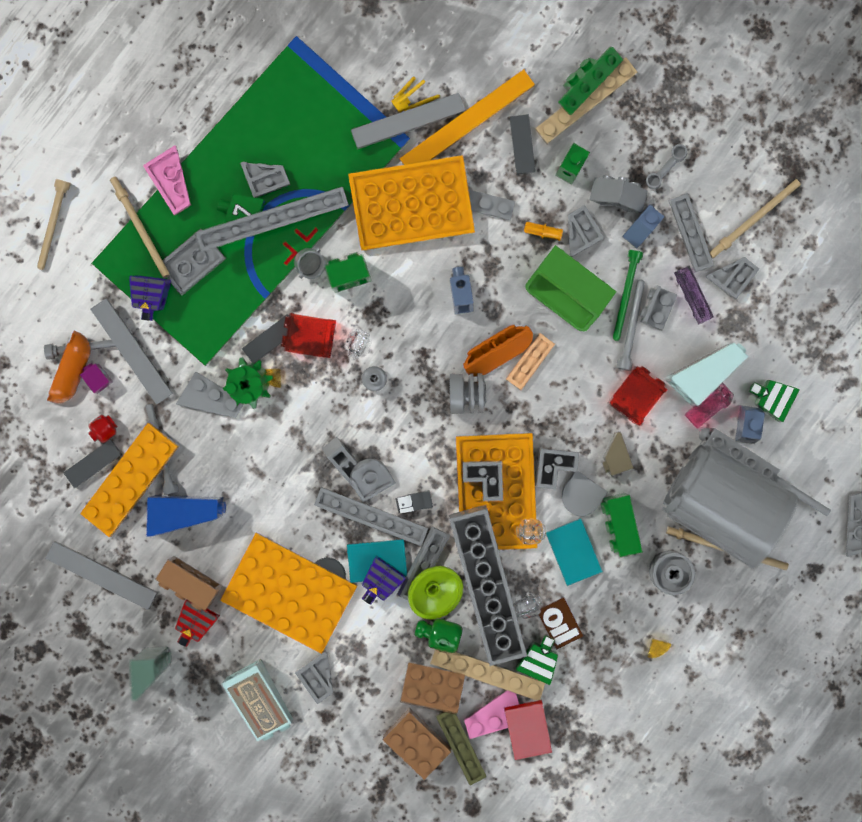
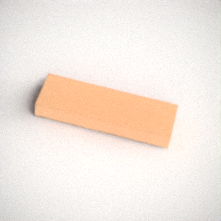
[506,333,555,390]

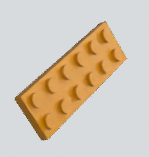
[80,423,179,537]

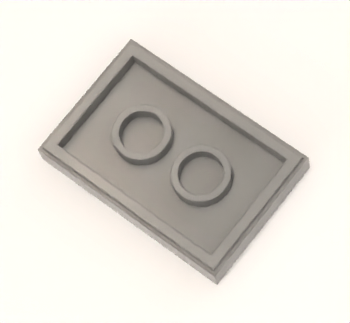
[163,229,226,295]

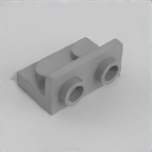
[640,285,677,331]

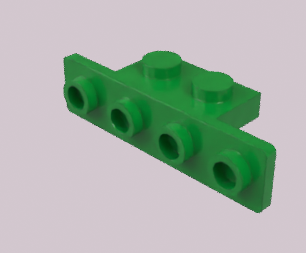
[558,46,623,115]

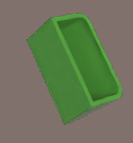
[525,245,617,332]

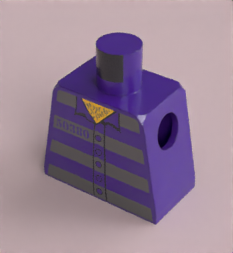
[130,275,171,321]
[362,556,406,605]

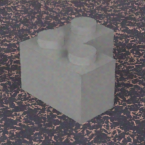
[589,175,647,213]
[535,448,579,489]
[462,461,503,501]

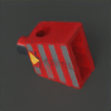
[175,599,220,647]

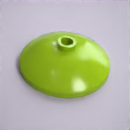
[408,566,463,619]

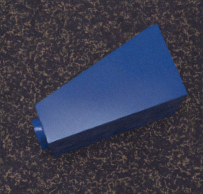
[146,495,226,537]

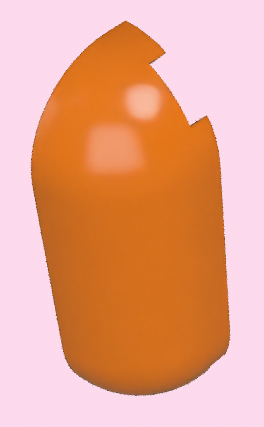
[463,325,533,377]
[47,330,91,403]

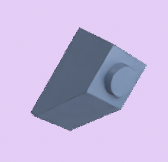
[622,205,664,249]

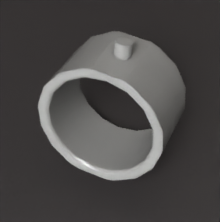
[294,248,325,279]

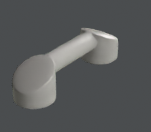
[646,144,687,189]

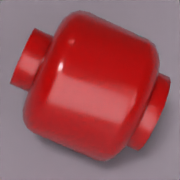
[88,415,118,443]

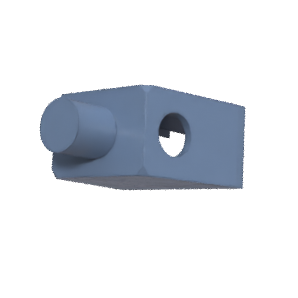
[450,267,474,315]
[735,405,765,444]

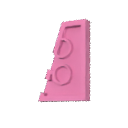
[143,145,191,215]
[464,690,519,739]

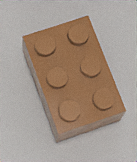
[155,556,223,611]
[400,663,465,714]
[383,708,451,780]

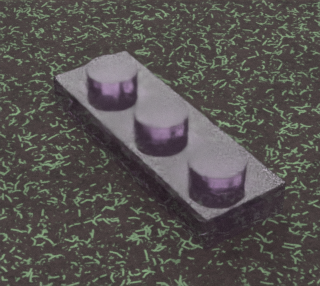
[674,265,714,325]

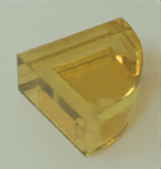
[265,369,281,388]
[647,638,671,658]

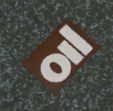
[538,597,583,650]

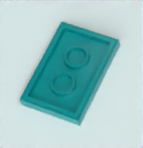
[545,518,603,586]
[347,539,407,583]

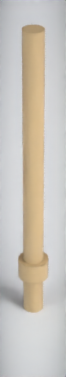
[110,176,170,278]
[709,179,801,259]

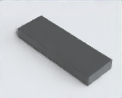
[509,114,536,175]
[242,314,299,363]
[63,439,122,488]

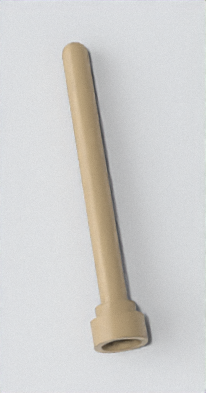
[37,179,71,270]

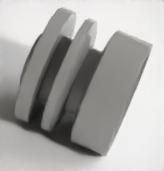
[450,373,486,414]

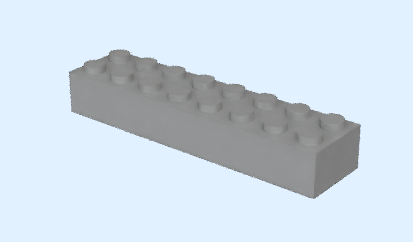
[449,505,527,666]

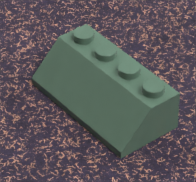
[130,647,172,701]

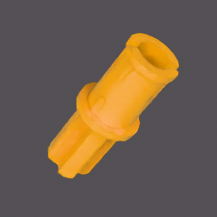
[524,222,563,241]

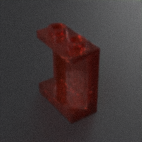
[607,366,668,426]

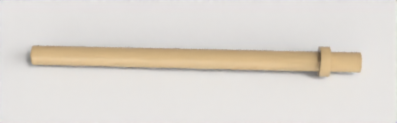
[666,526,789,570]

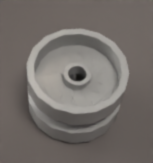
[649,550,695,596]

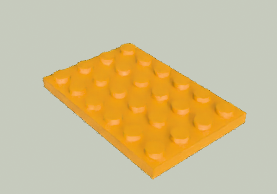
[348,155,475,251]
[456,433,538,550]
[220,532,358,654]

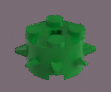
[223,357,273,409]

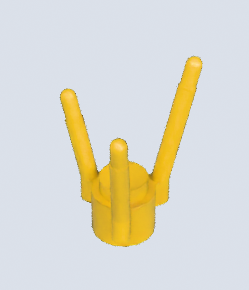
[391,77,440,113]

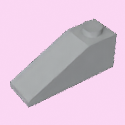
[322,437,358,487]

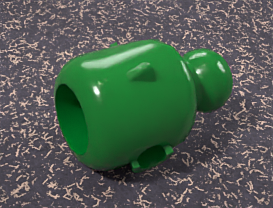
[414,619,463,654]

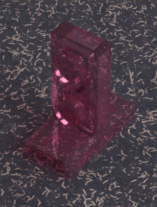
[685,382,734,429]

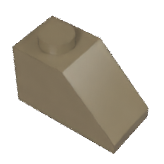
[602,431,633,476]

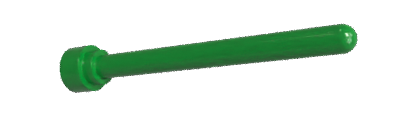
[613,249,644,341]

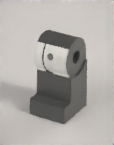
[395,490,433,513]

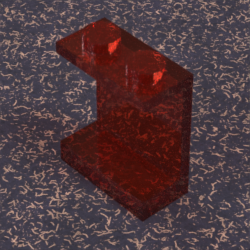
[281,313,336,358]

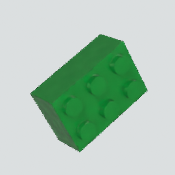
[325,252,372,293]
[601,493,643,557]

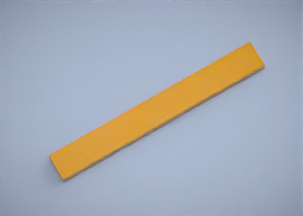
[399,69,535,165]

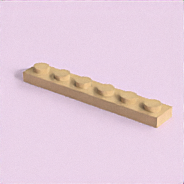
[535,57,638,144]
[430,649,545,701]

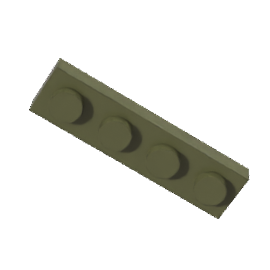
[435,712,487,786]

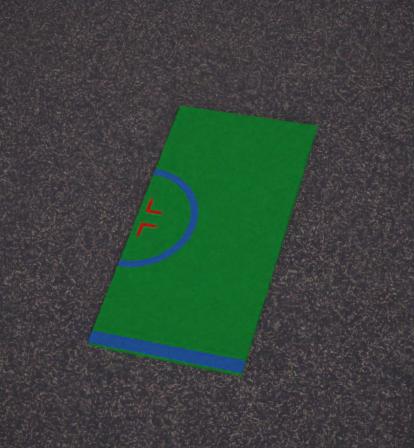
[91,36,410,366]

